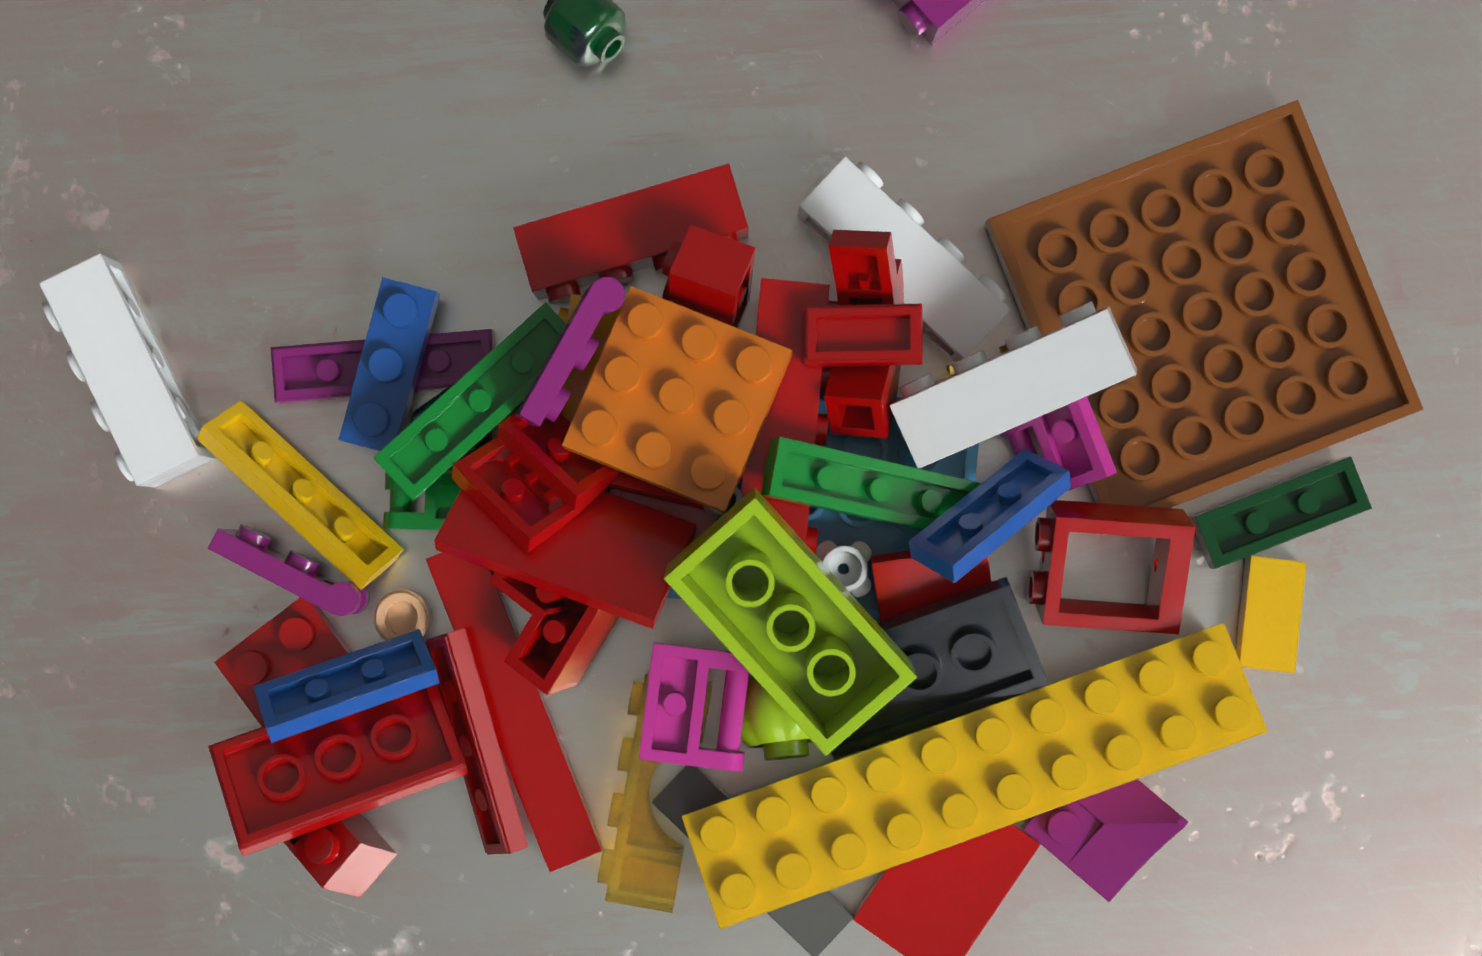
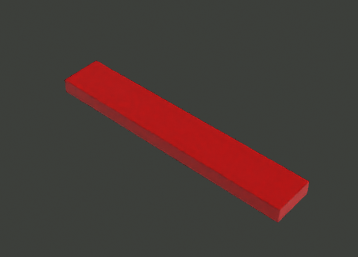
[425,552,603,872]

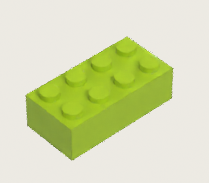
[664,487,917,756]

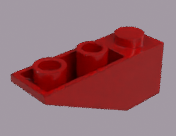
[283,814,397,897]

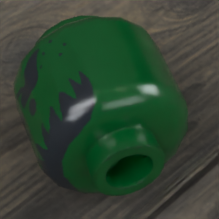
[543,0,626,67]

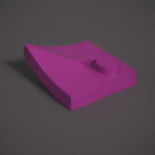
[1021,779,1188,902]

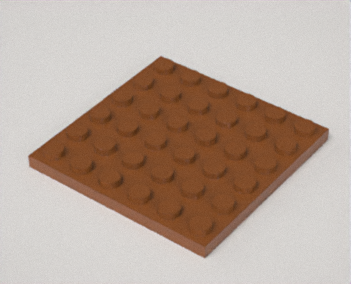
[985,100,1424,508]

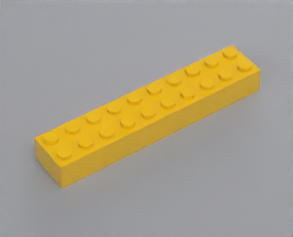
[682,623,1268,929]

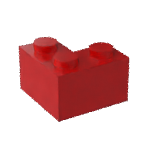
[662,224,756,328]
[489,572,619,695]

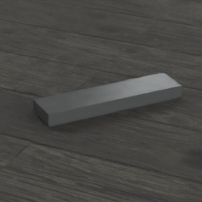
[652,765,854,956]

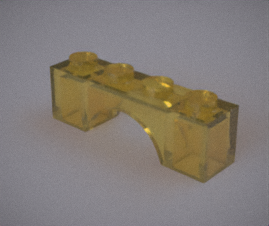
[597,670,713,913]

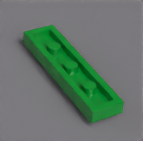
[373,302,566,501]
[761,437,981,530]

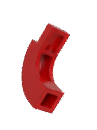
[824,230,904,438]

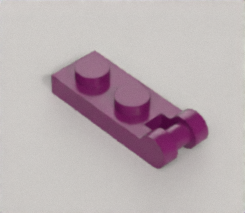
[515,277,625,427]
[207,524,370,616]

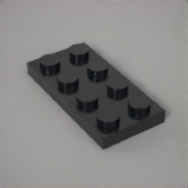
[831,576,1049,760]

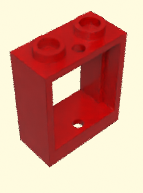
[1028,500,1195,635]

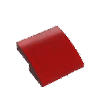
[451,413,619,553]

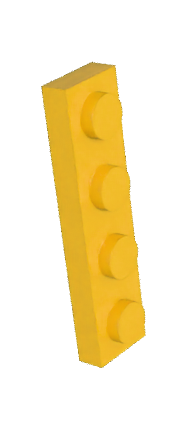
[196,400,403,590]

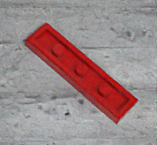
[425,628,528,855]

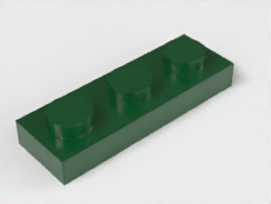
[1189,456,1372,569]

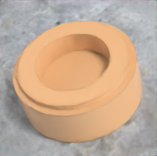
[374,590,433,641]

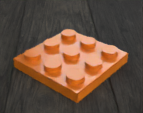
[562,286,792,514]

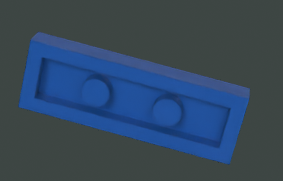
[338,277,441,451]
[909,449,1071,583]
[253,629,439,743]

